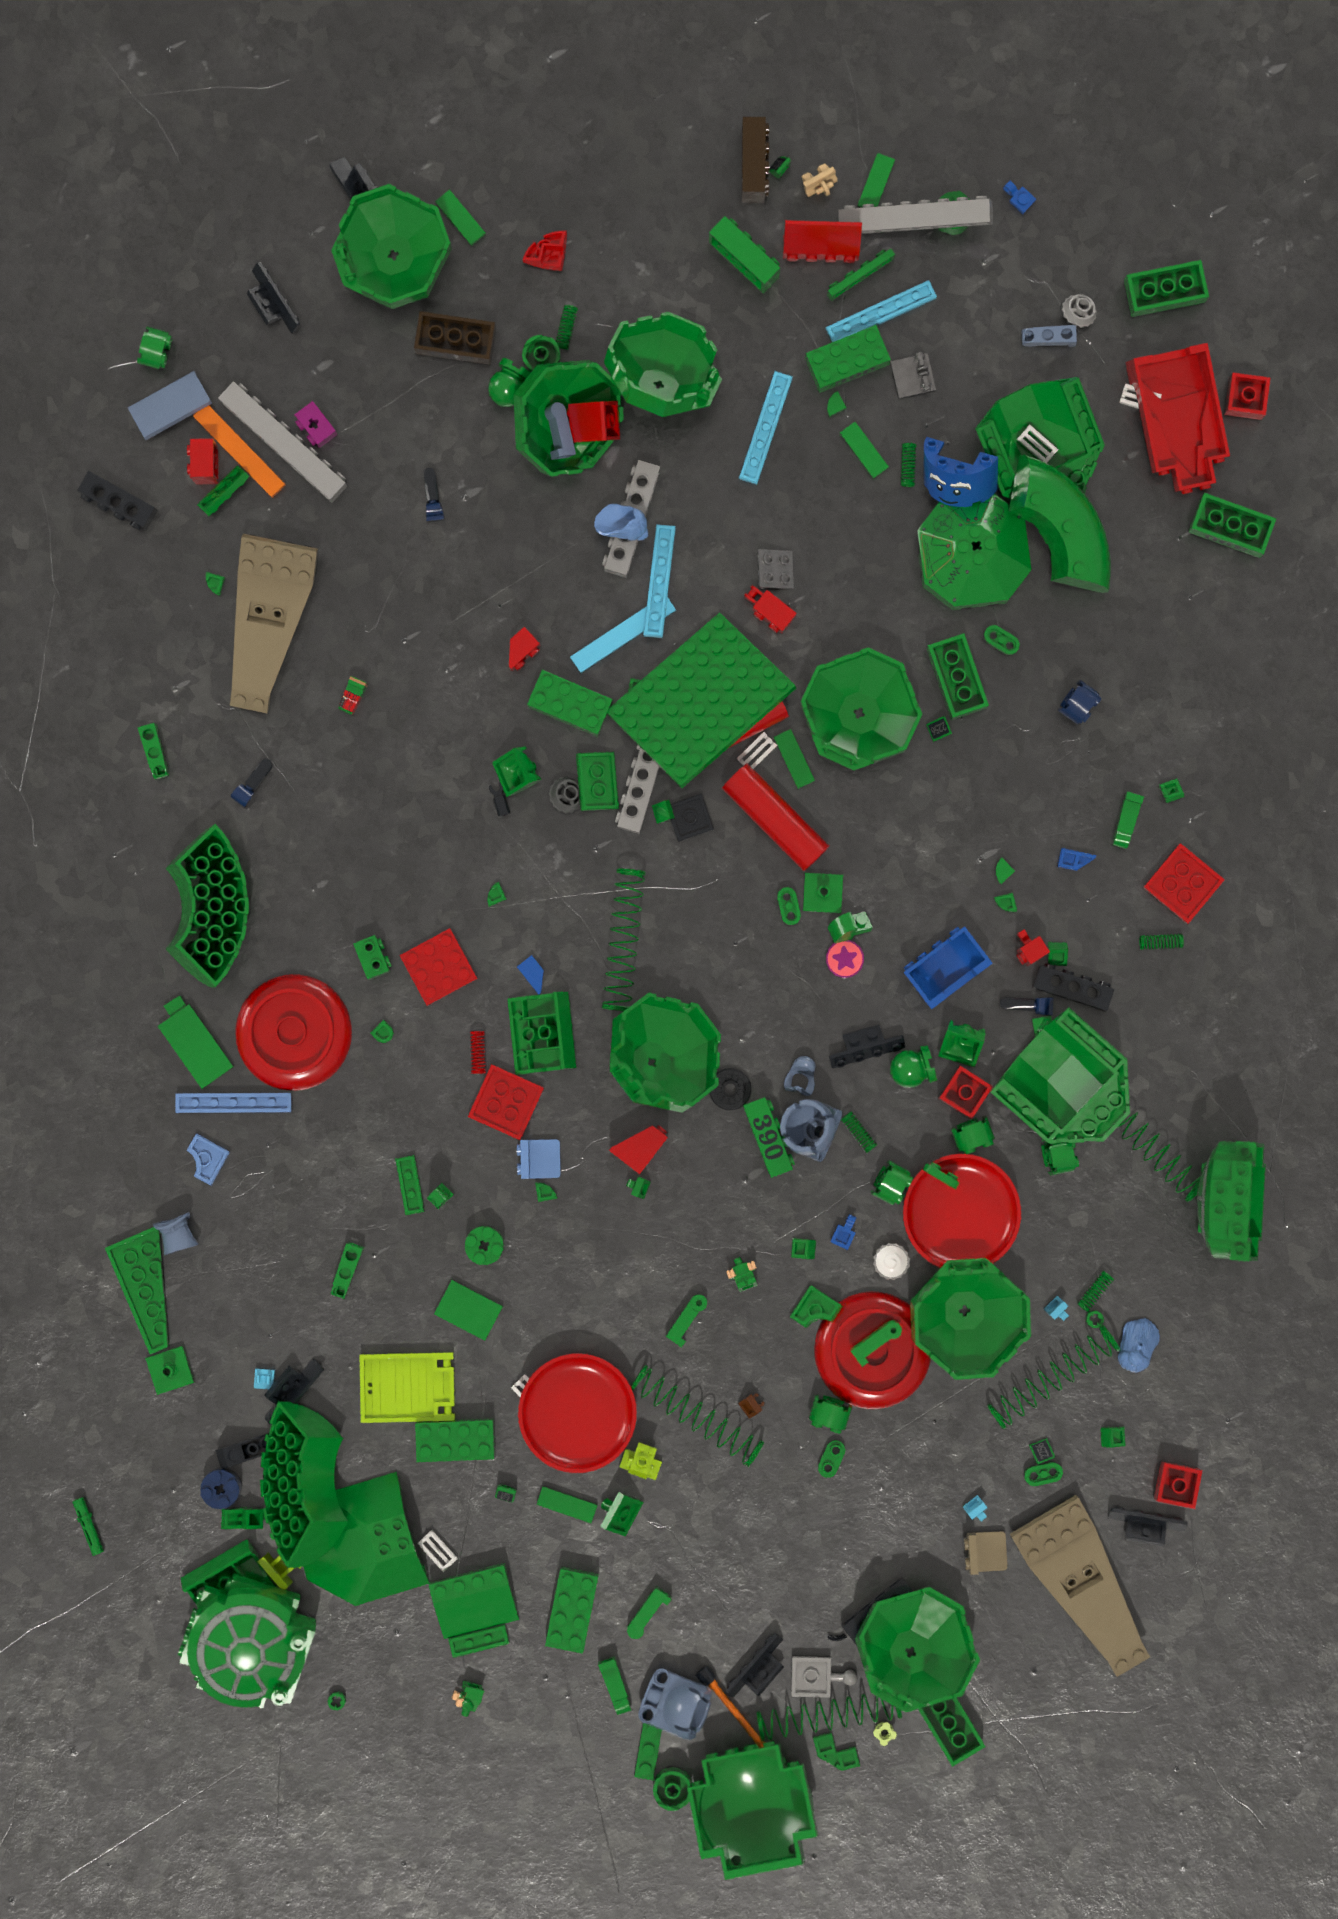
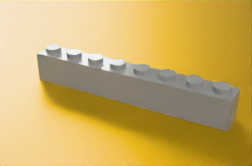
[839,196,993,234]
[218,381,347,503]

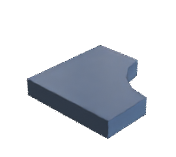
[187,1133,230,1186]

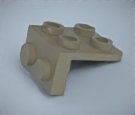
[964,1531,1007,1575]

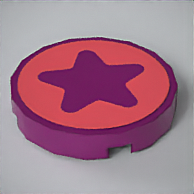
[826,940,864,978]

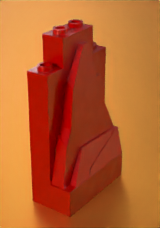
[1125,343,1230,494]

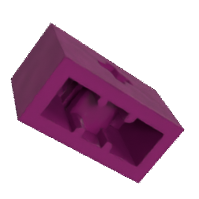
[295,401,338,448]

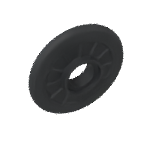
[710,1068,751,1110]

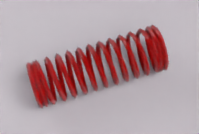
[470,1031,486,1074]

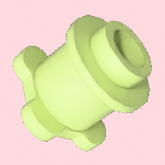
[873,1722,897,1746]

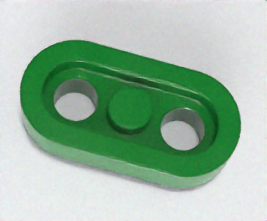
[984,625,1020,655]
[777,887,801,925]
[923,1162,960,1190]
[818,1440,845,1478]
[1024,1462,1063,1486]

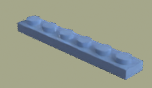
[175,1093,292,1113]

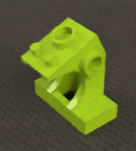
[619,1443,662,1480]
[258,1553,302,1590]

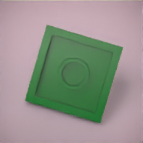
[803,873,843,914]
[145,1346,195,1395]
[600,1492,644,1537]

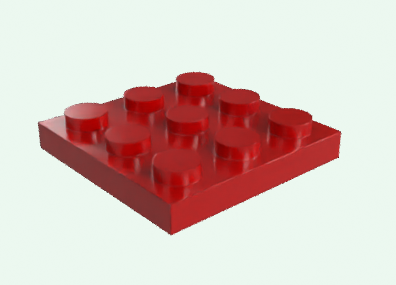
[1143,843,1225,924]
[399,928,478,1006]
[468,1064,544,1140]

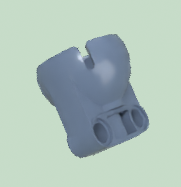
[780,1099,842,1162]
[638,1668,712,1740]

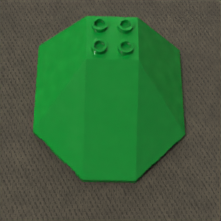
[975,377,1105,498]
[991,1007,1130,1144]
[303,1471,429,1606]

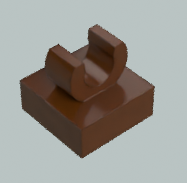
[738,1393,765,1419]

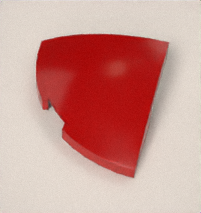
[522,231,567,271]

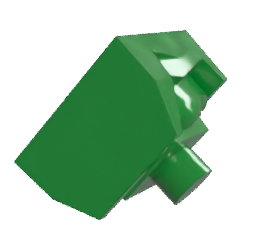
[492,746,542,797]
[938,1020,985,1068]

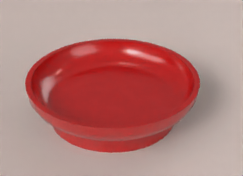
[235,974,352,1091]
[903,1154,1021,1268]
[814,1291,931,1409]
[518,1354,637,1473]

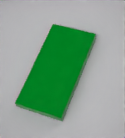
[158,1004,234,1089]

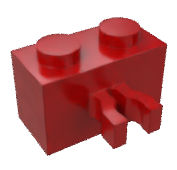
[1016,929,1050,966]

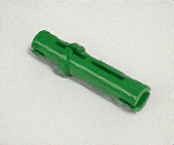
[72,1497,104,1556]

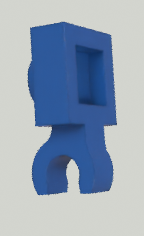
[1003,181,1036,215]
[830,1214,856,1250]

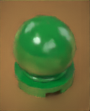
[488,358,531,407]
[890,1045,937,1088]

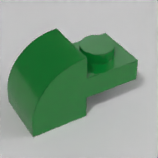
[828,912,873,944]
[221,1507,264,1530]

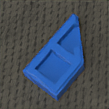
[1057,848,1096,871]
[517,955,544,994]

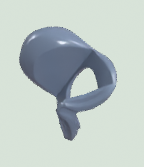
[784,1056,816,1096]

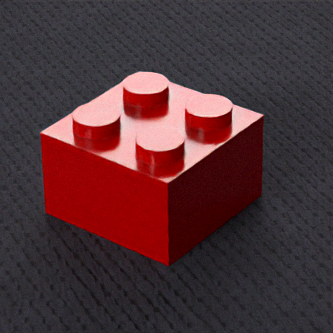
[1224,372,1271,420]
[187,439,219,485]
[938,1066,993,1119]
[1154,1461,1202,1509]

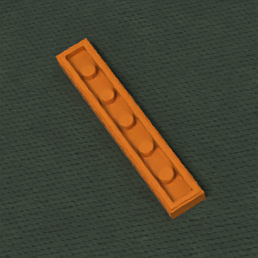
[193,406,286,498]

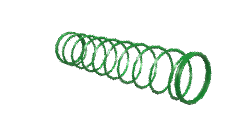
[601,868,646,1011]
[1117,1112,1201,1202]
[987,1325,1120,1430]
[631,1365,764,1467]
[756,1694,902,1742]

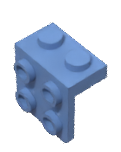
[517,1139,561,1179]

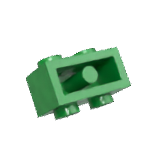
[353,935,392,980]

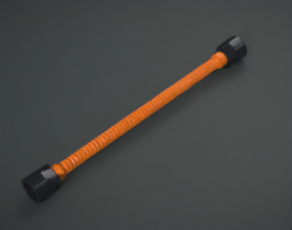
[695,1665,813,1797]

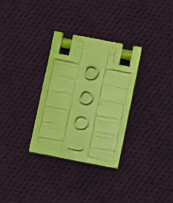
[360,1352,455,1423]

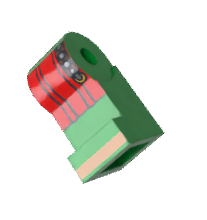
[338,676,368,715]

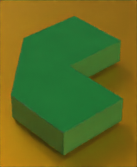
[813,1732,860,1771]

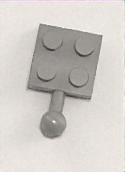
[791,1656,858,1697]

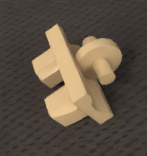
[802,163,838,197]

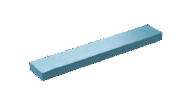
[826,280,937,342]
[739,371,793,485]
[643,524,676,638]
[570,598,676,673]

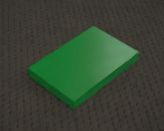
[576,752,619,811]
[434,1280,503,1341]

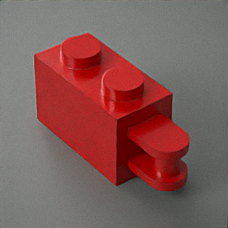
[744,585,797,634]

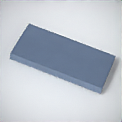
[128,371,212,440]

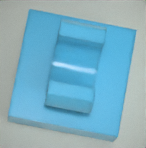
[1044,1296,1069,1321]
[254,1368,275,1389]
[963,1495,987,1521]

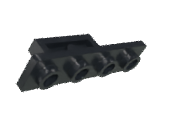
[329,157,377,200]
[246,261,300,333]
[829,1025,905,1068]
[264,1359,324,1426]
[1108,1507,1188,1547]
[725,1634,784,1698]

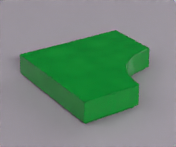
[790,1285,843,1328]

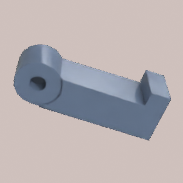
[1022,325,1077,347]
[545,402,576,460]

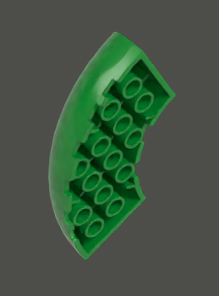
[1008,455,1111,593]
[166,824,249,988]
[260,1401,348,1568]

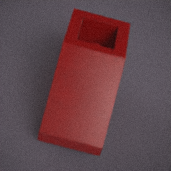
[509,627,540,671]

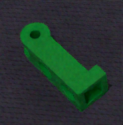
[138,723,169,780]
[1113,792,1144,849]
[427,1183,454,1209]
[331,1242,365,1299]
[666,1295,707,1348]
[850,1320,902,1367]
[627,1586,672,1639]
[598,1657,632,1715]

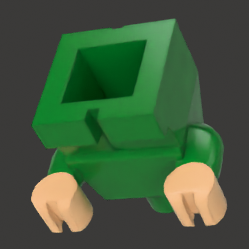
[726,1257,758,1292]
[452,1681,484,1717]

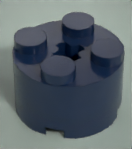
[1058,680,1102,724]
[200,1468,242,1509]

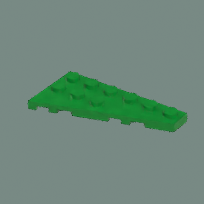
[105,1227,169,1355]

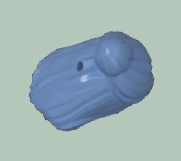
[594,504,648,541]
[1118,1318,1160,1373]

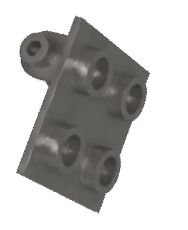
[891,352,936,398]
[757,549,794,590]

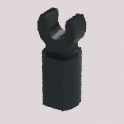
[489,782,511,817]

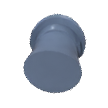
[153,1213,199,1256]

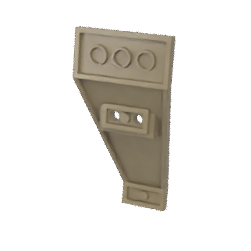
[230,534,318,713]
[1010,1495,1150,1677]

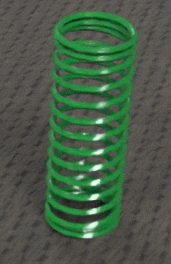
[556,305,578,349]
[900,443,917,487]
[1139,933,1184,950]
[840,1111,877,1153]
[1077,1271,1114,1312]

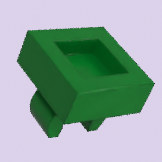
[626,1177,651,1199]

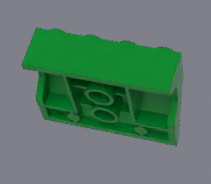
[507,992,576,1075]
[181,1539,277,1607]
[429,1563,519,1639]

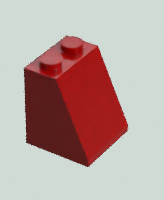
[567,401,620,443]
[609,1125,668,1174]

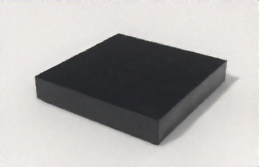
[671,793,714,842]

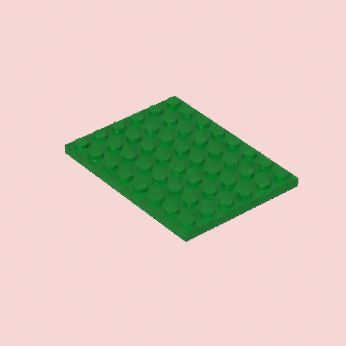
[607,612,796,788]

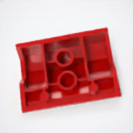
[783,220,862,263]

